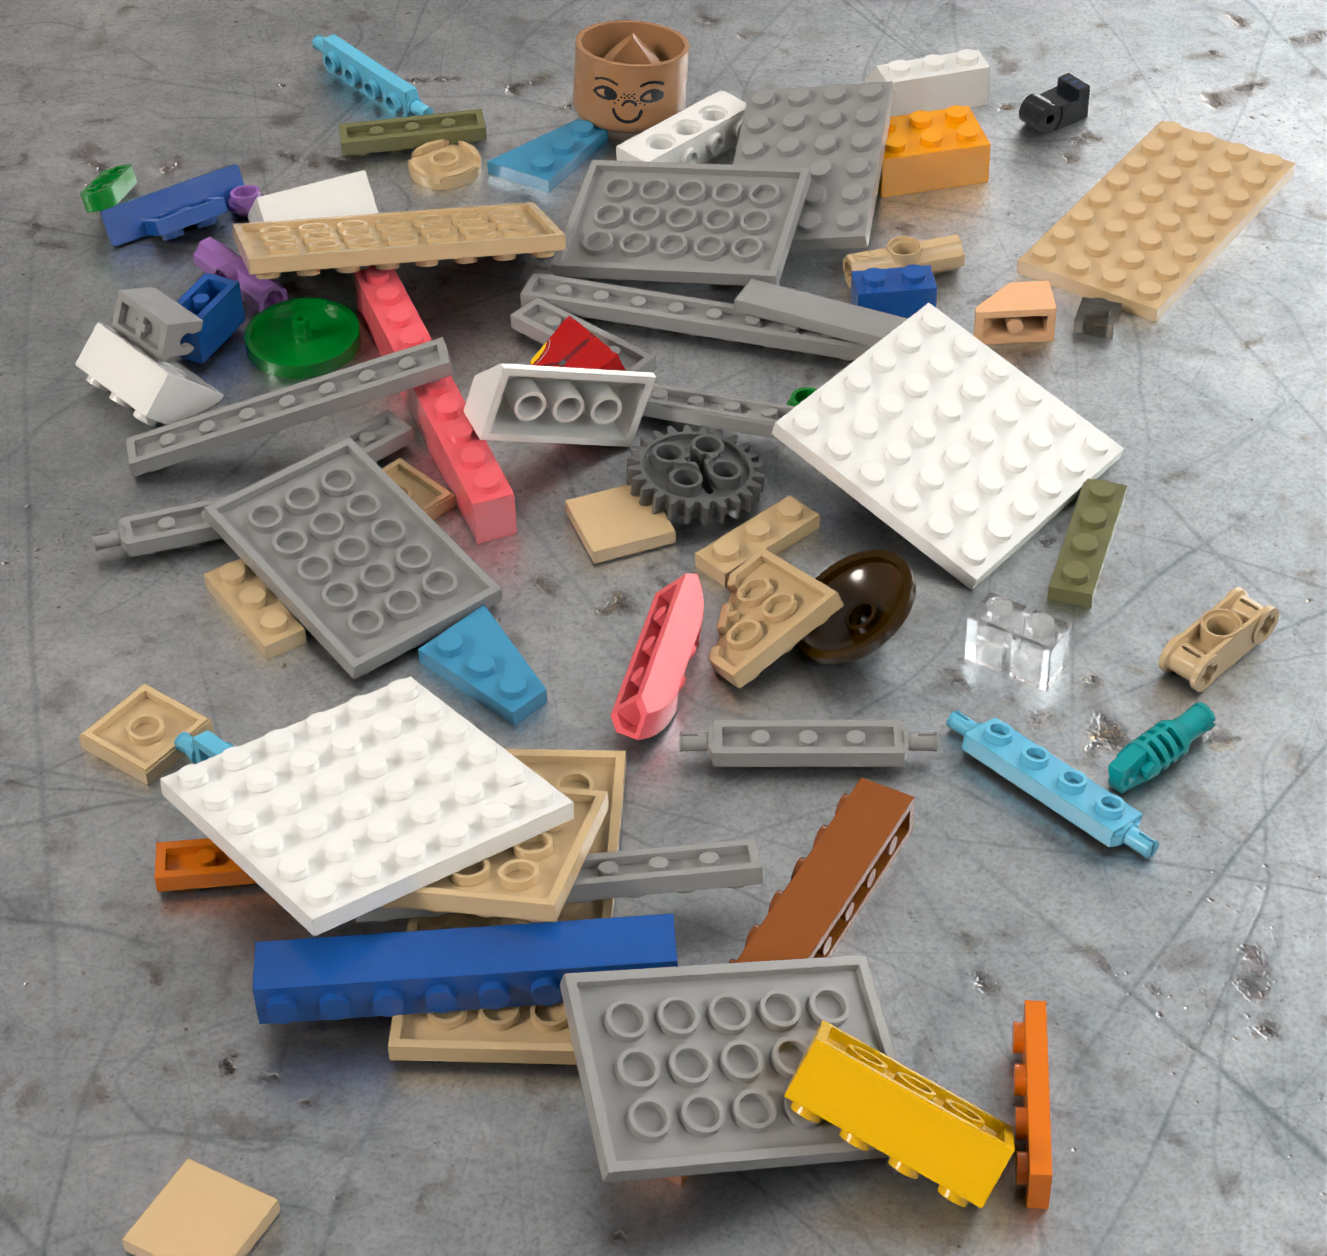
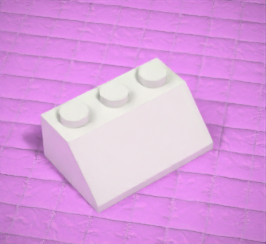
[865,49,990,117]
[247,170,379,223]
[75,322,224,427]

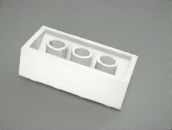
[463,363,656,447]

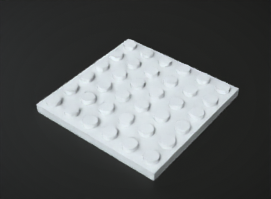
[771,303,1124,590]
[160,677,574,937]

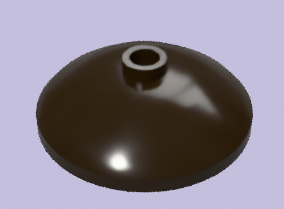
[796,550,917,664]

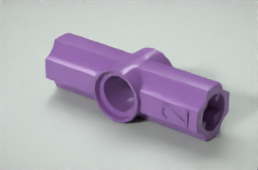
[193,237,288,312]

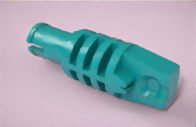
[1108,702,1216,793]

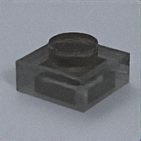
[1073,297,1122,339]

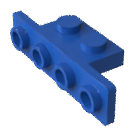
[100,164,245,246]

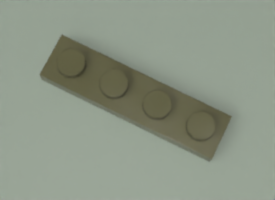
[339,109,487,156]
[1047,478,1128,608]

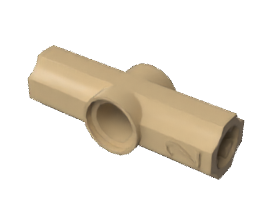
[843,234,965,290]

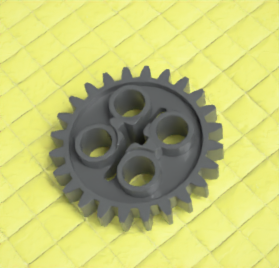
[626,424,765,525]

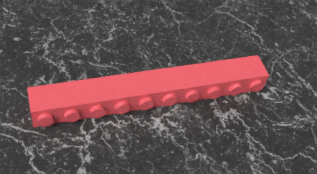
[353,265,517,544]

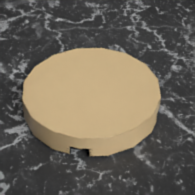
[408,139,482,190]

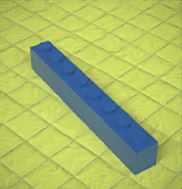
[252,914,678,1024]

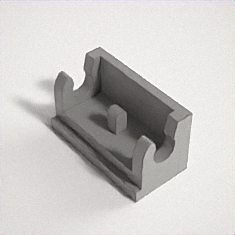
[111,286,203,362]

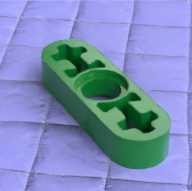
[80,164,137,213]

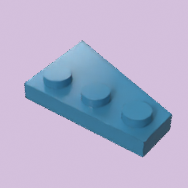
[487,119,608,193]
[418,604,547,726]

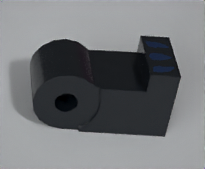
[1019,73,1090,134]

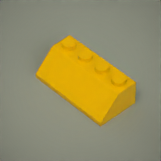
[784,1020,1015,1209]

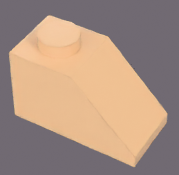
[974,281,1057,345]

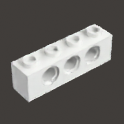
[616,90,746,164]

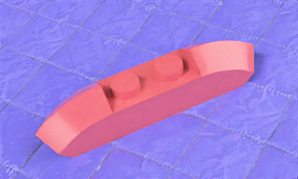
[610,573,704,740]

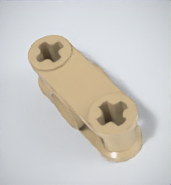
[1159,587,1279,692]

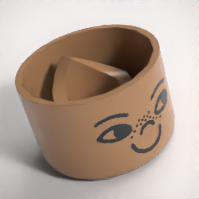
[573,20,690,134]

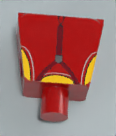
[530,315,626,371]

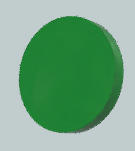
[244,298,361,379]

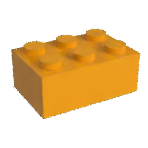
[878,105,991,198]

